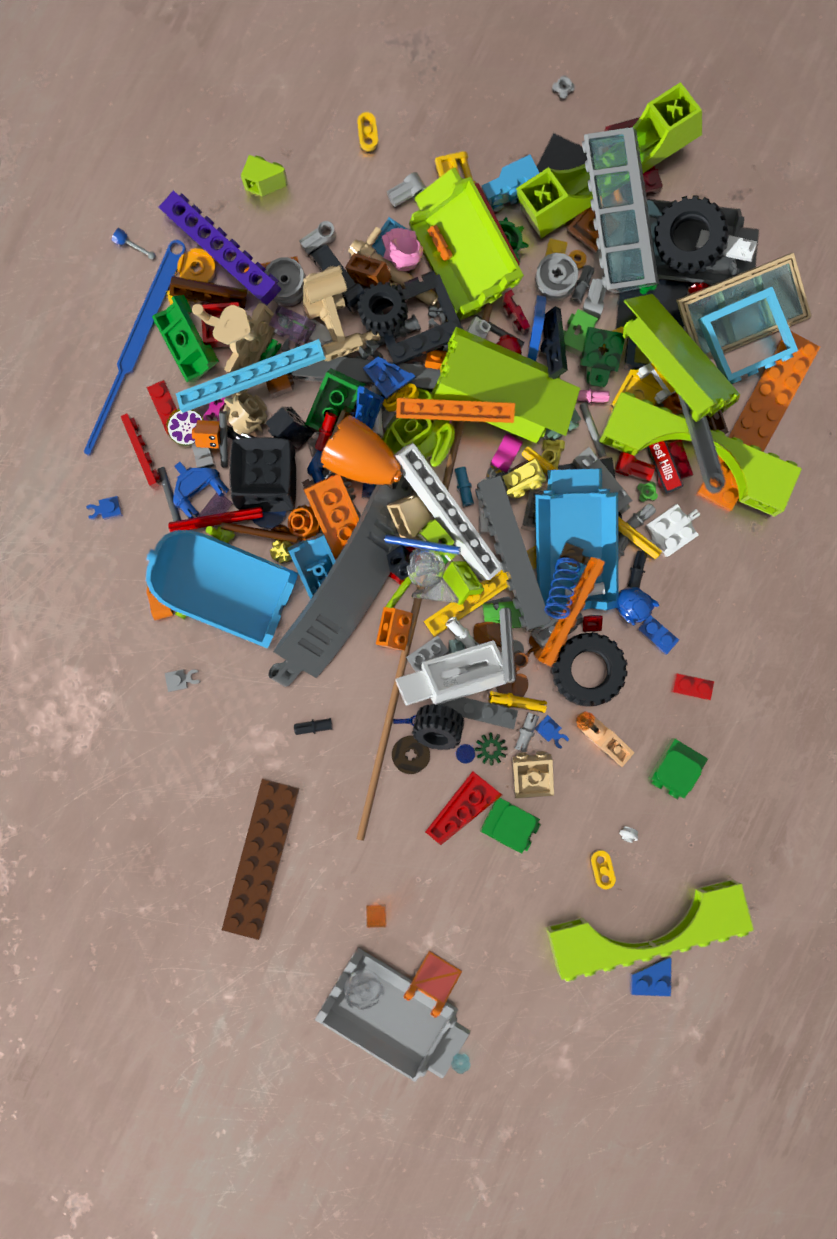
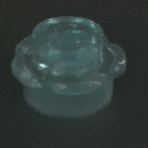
[451,1054,471,1074]

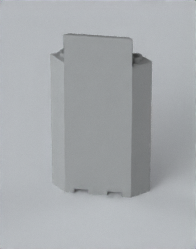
[315,948,471,1082]

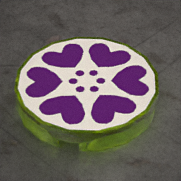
[166,408,203,446]

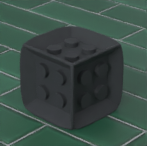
[230,437,296,512]

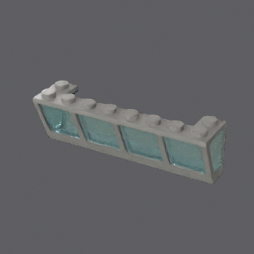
[582,127,659,293]

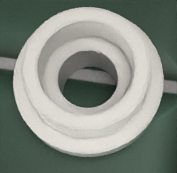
[619,826,639,843]

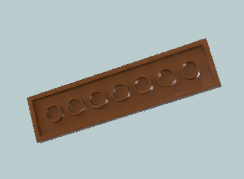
[222,779,300,940]

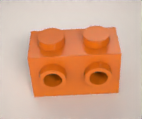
[376,607,413,651]

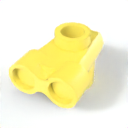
[541,440,565,469]

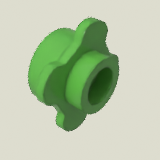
[637,482,658,502]

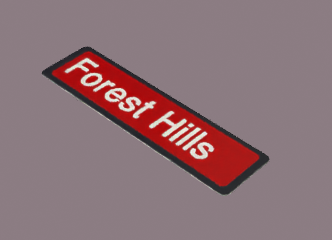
[647,441,684,494]

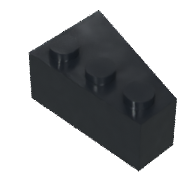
[266,407,314,449]

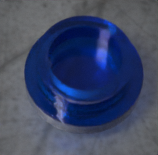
[456,744,475,764]

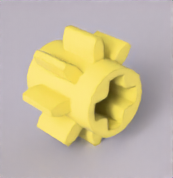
[270,540,292,564]

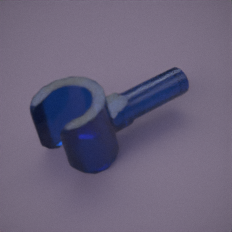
[393,715,416,727]

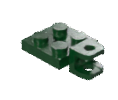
[580,327,625,387]

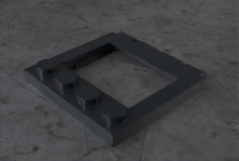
[373,270,463,365]

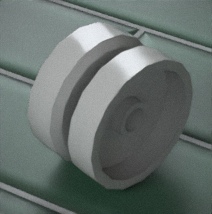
[535,253,578,302]
[264,257,306,306]

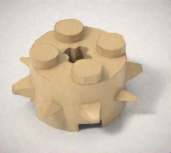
[223,389,268,435]

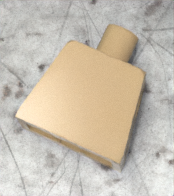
[387,495,431,538]

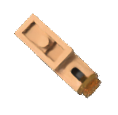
[576,712,634,767]

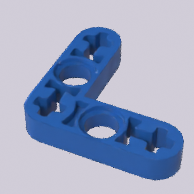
[527,295,546,361]

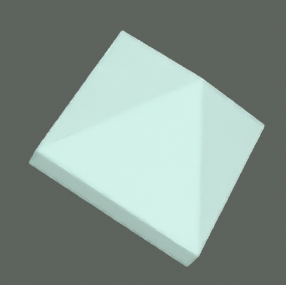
[448,639,465,654]

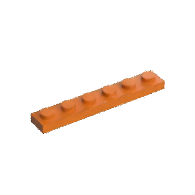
[396,398,515,423]
[538,557,605,667]

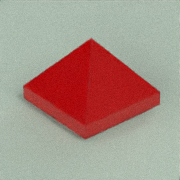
[582,615,603,632]

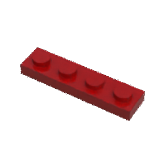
[120,413,160,489]

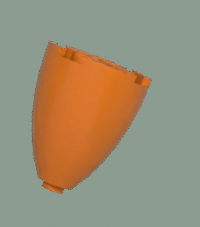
[321,415,403,485]

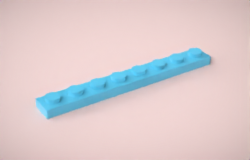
[176,339,326,413]

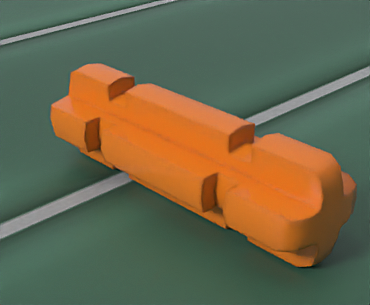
[428,225,453,261]

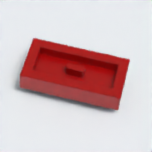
[672,673,714,700]

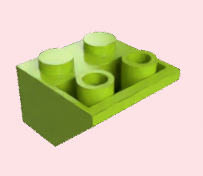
[241,155,288,197]

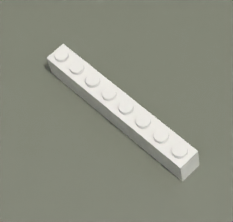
[394,443,502,581]

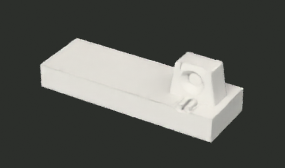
[696,230,757,262]

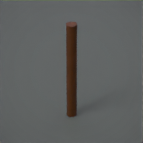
[221,522,298,543]

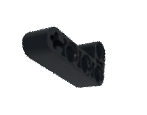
[310,244,364,314]

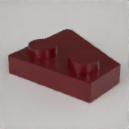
[502,289,530,335]
[657,440,693,487]

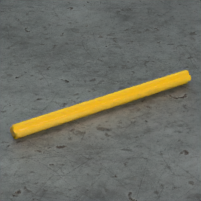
[522,446,662,559]

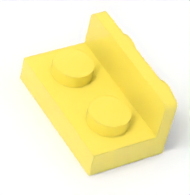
[502,459,547,498]

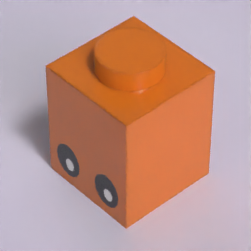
[192,420,220,449]

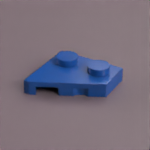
[631,957,672,996]

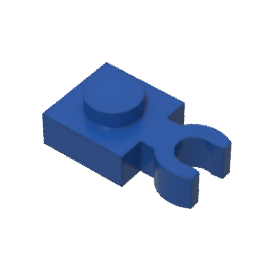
[86,496,122,520]
[535,715,569,749]

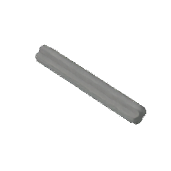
[499,608,516,683]

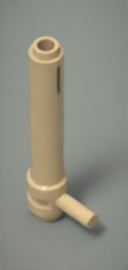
[348,227,438,306]

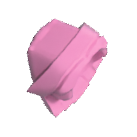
[382,228,423,271]

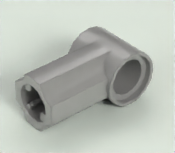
[387,172,426,207]
[299,221,336,256]
[582,279,607,319]

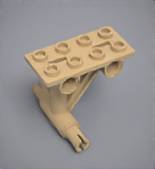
[303,266,380,366]

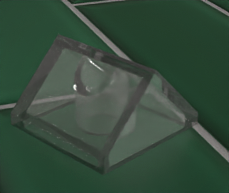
[411,577,459,603]

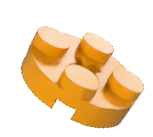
[177,248,216,283]

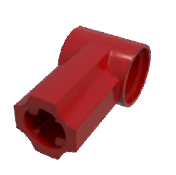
[614,452,655,482]

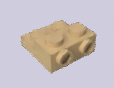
[512,751,554,798]

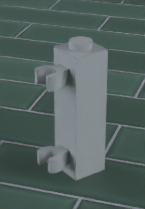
[572,447,633,514]

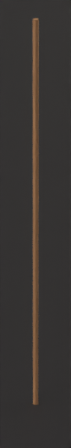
[356,304,492,841]

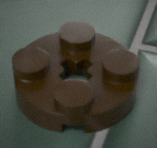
[392,736,430,774]

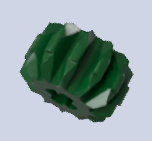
[475,732,508,765]

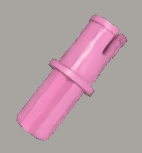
[577,388,610,403]

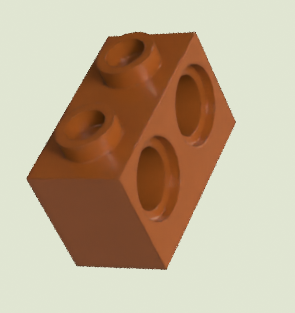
[345,253,392,287]

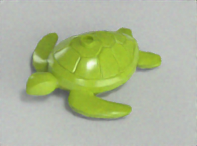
[382,389,455,467]

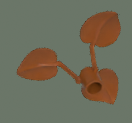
[473,622,544,697]

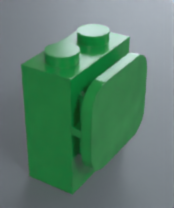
[648,738,708,800]
[480,798,541,854]

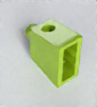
[416,519,457,561]

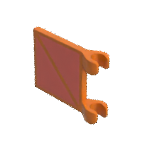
[403,951,462,1018]

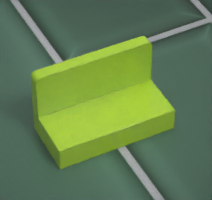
[442,561,484,605]

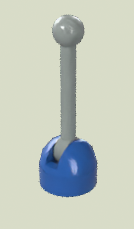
[112,228,156,259]

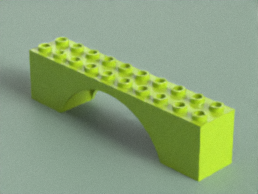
[516,82,702,238]
[599,392,802,517]
[546,879,754,981]

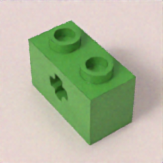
[563,309,598,357]

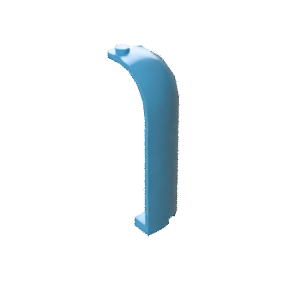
[146,530,299,649]

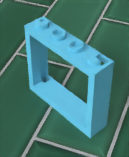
[698,287,798,384]

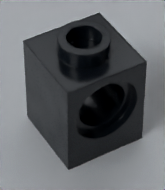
[387,545,417,580]

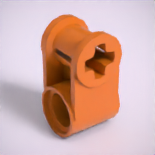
[146,587,174,621]

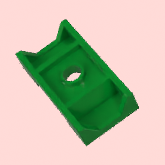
[152,295,219,382]

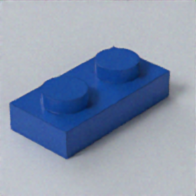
[637,615,679,655]

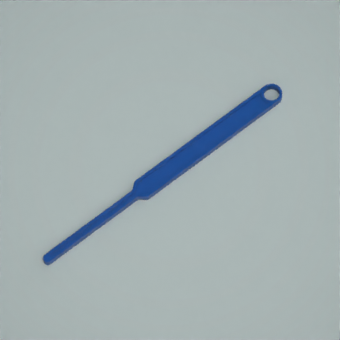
[84,240,186,456]

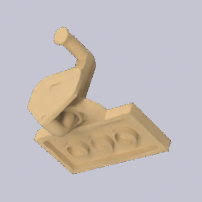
[192,302,281,373]

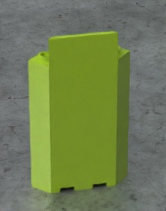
[409,168,524,321]
[623,294,740,422]
[432,327,580,443]

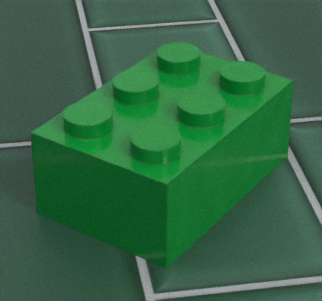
[305,368,366,432]

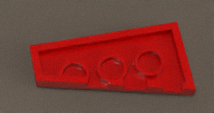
[425,771,502,845]

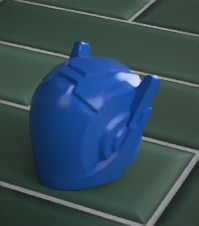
[617,587,660,626]

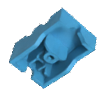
[482,154,539,212]
[288,532,336,599]

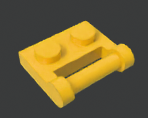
[435,151,476,183]

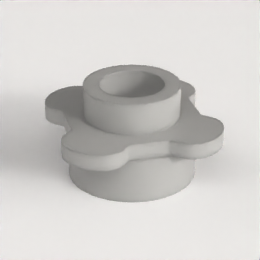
[553,76,575,98]

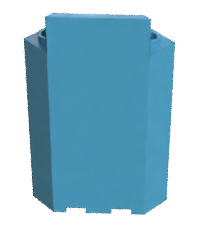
[536,468,619,612]

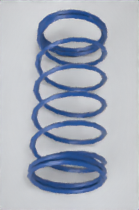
[545,558,581,619]

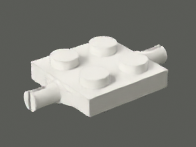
[645,504,700,557]

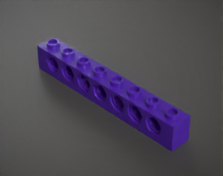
[158,190,282,306]

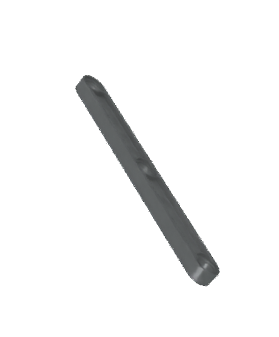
[678,394,725,493]

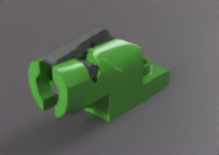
[483,596,525,629]

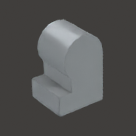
[192,443,216,468]

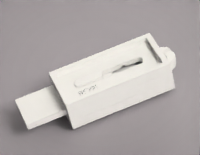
[395,640,506,706]

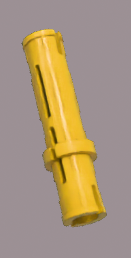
[488,691,547,713]

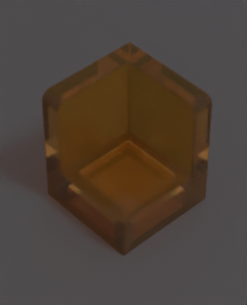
[366,904,387,928]

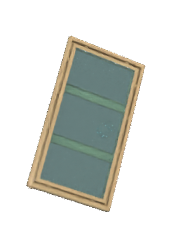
[676,253,812,359]

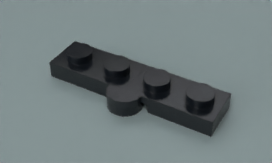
[540,306,568,379]

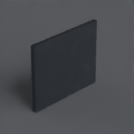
[537,133,600,173]
[615,275,689,329]

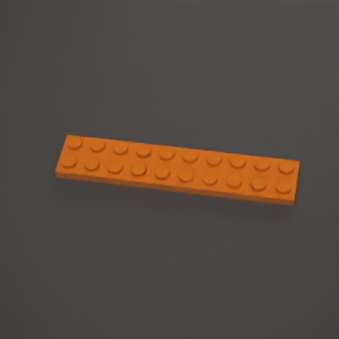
[697,331,820,511]

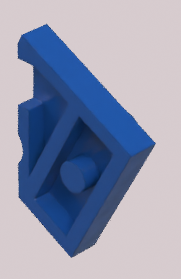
[363,357,415,399]
[355,386,384,429]

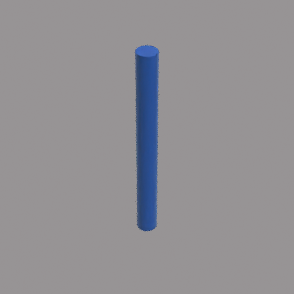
[385,535,461,554]

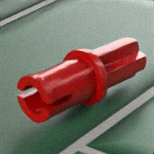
[315,412,338,451]

